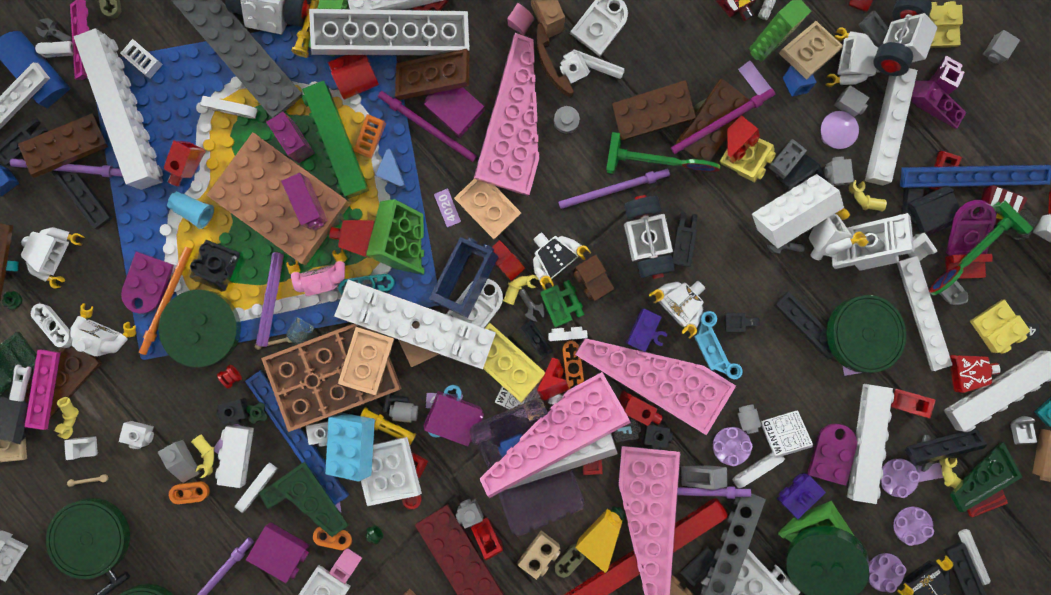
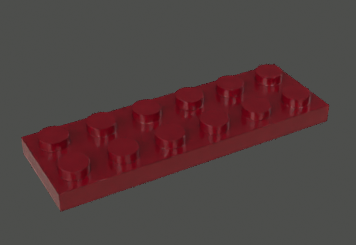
[415,504,504,595]

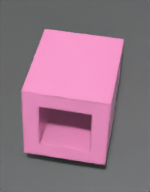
[508,3,534,36]
[329,549,362,584]

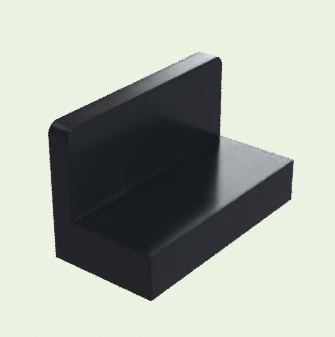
[776,155,824,192]
[508,320,553,363]

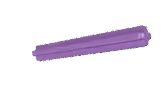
[256,252,284,347]

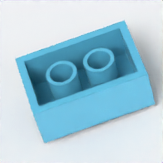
[325,413,375,481]

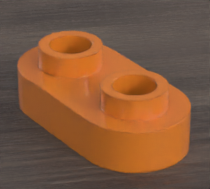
[169,481,210,504]
[313,527,352,550]

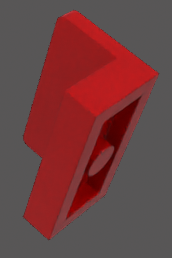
[945,254,992,279]

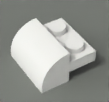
[0,530,28,582]

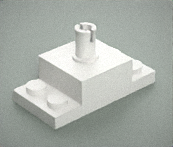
[832,213,914,271]

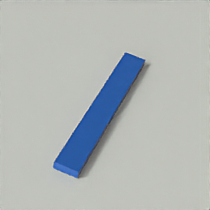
[900,165,1051,187]
[245,370,349,505]

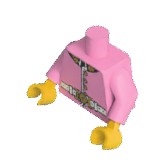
[286,249,347,296]

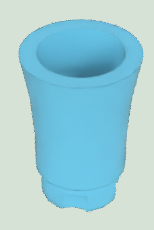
[167,191,214,229]

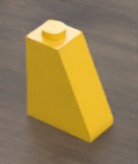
[575,509,622,573]

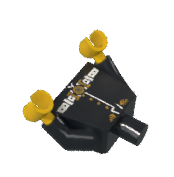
[897,556,953,595]

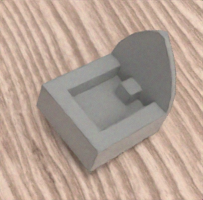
[939,280,968,305]
[1010,416,1037,445]

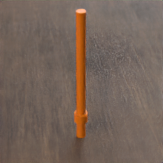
[139,246,193,355]

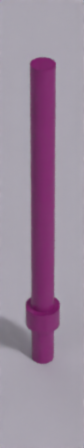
[671,88,775,154]
[378,91,477,162]

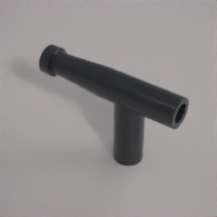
[382,393,409,412]
[93,569,130,595]

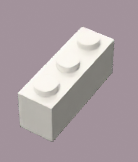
[215,425,254,488]

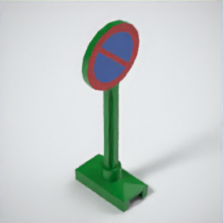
[606,132,721,174]
[929,200,1034,296]

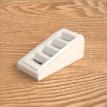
[120,39,163,79]

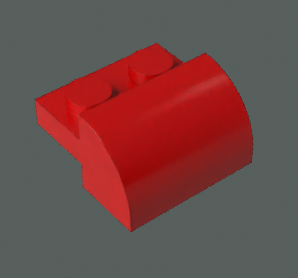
[328,55,379,100]

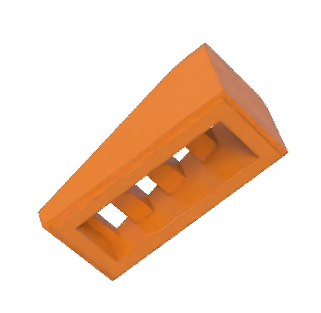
[354,114,386,159]

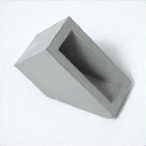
[158,440,201,483]
[681,466,727,490]

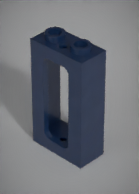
[429,237,499,318]

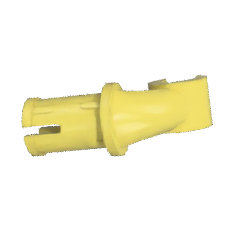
[849,180,887,212]
[503,274,539,305]
[54,397,79,439]
[191,434,215,478]
[939,458,963,489]

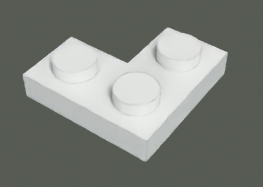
[548,327,587,341]

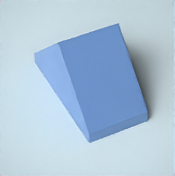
[376,149,406,189]

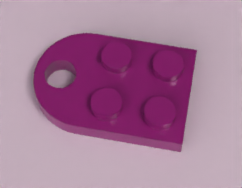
[946,200,996,256]
[121,252,175,314]
[807,423,857,486]

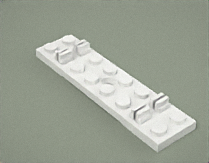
[335,280,496,369]

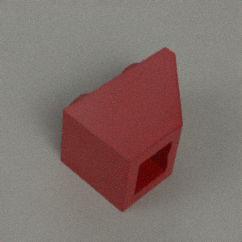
[727,115,760,164]

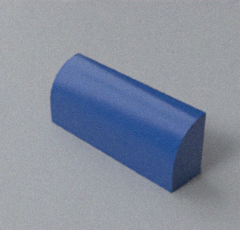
[0,31,71,108]

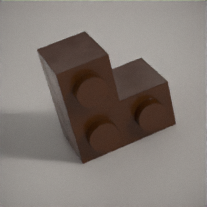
[573,255,614,301]

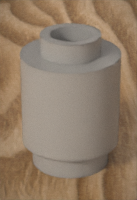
[389,402,418,423]
[738,404,761,434]

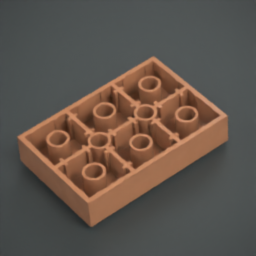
[207,132,351,265]
[261,324,402,432]

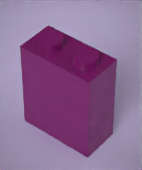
[424,87,485,138]
[266,112,315,163]
[281,173,328,230]
[423,391,484,446]
[246,522,310,583]

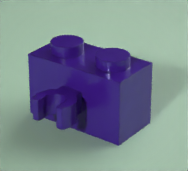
[626,309,667,352]
[777,473,826,519]

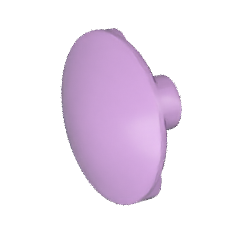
[821,111,859,149]
[713,427,753,466]
[880,459,920,498]
[894,507,934,546]
[868,553,906,593]

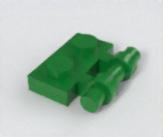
[540,280,585,327]

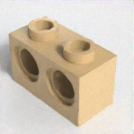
[518,530,560,580]

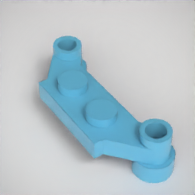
[694,311,743,379]

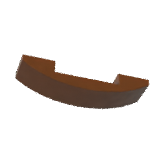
[537,23,574,98]

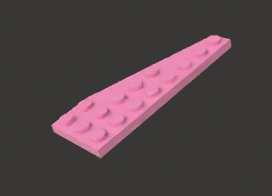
[474,33,539,196]
[575,338,736,435]
[480,372,631,498]
[619,446,680,595]

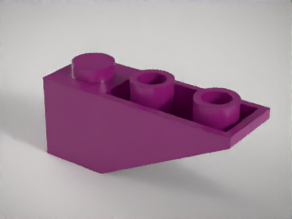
[911,81,966,129]

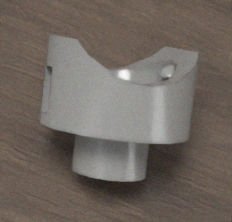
[554,106,580,134]

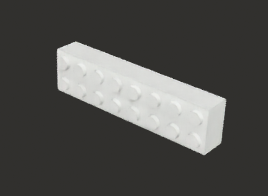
[309,9,469,55]
[73,28,163,190]

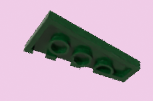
[950,442,1022,512]
[272,462,349,537]

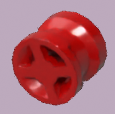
[217,364,242,389]

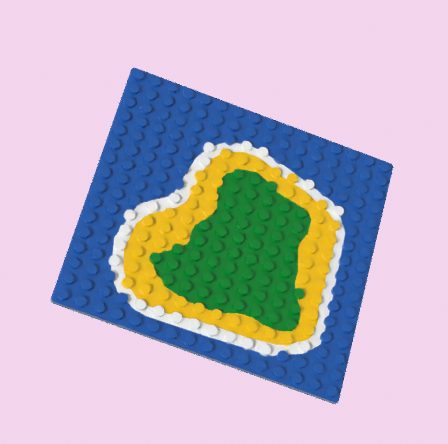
[96,25,439,360]

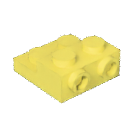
[929,1,963,48]
[720,138,776,183]
[970,300,1030,354]

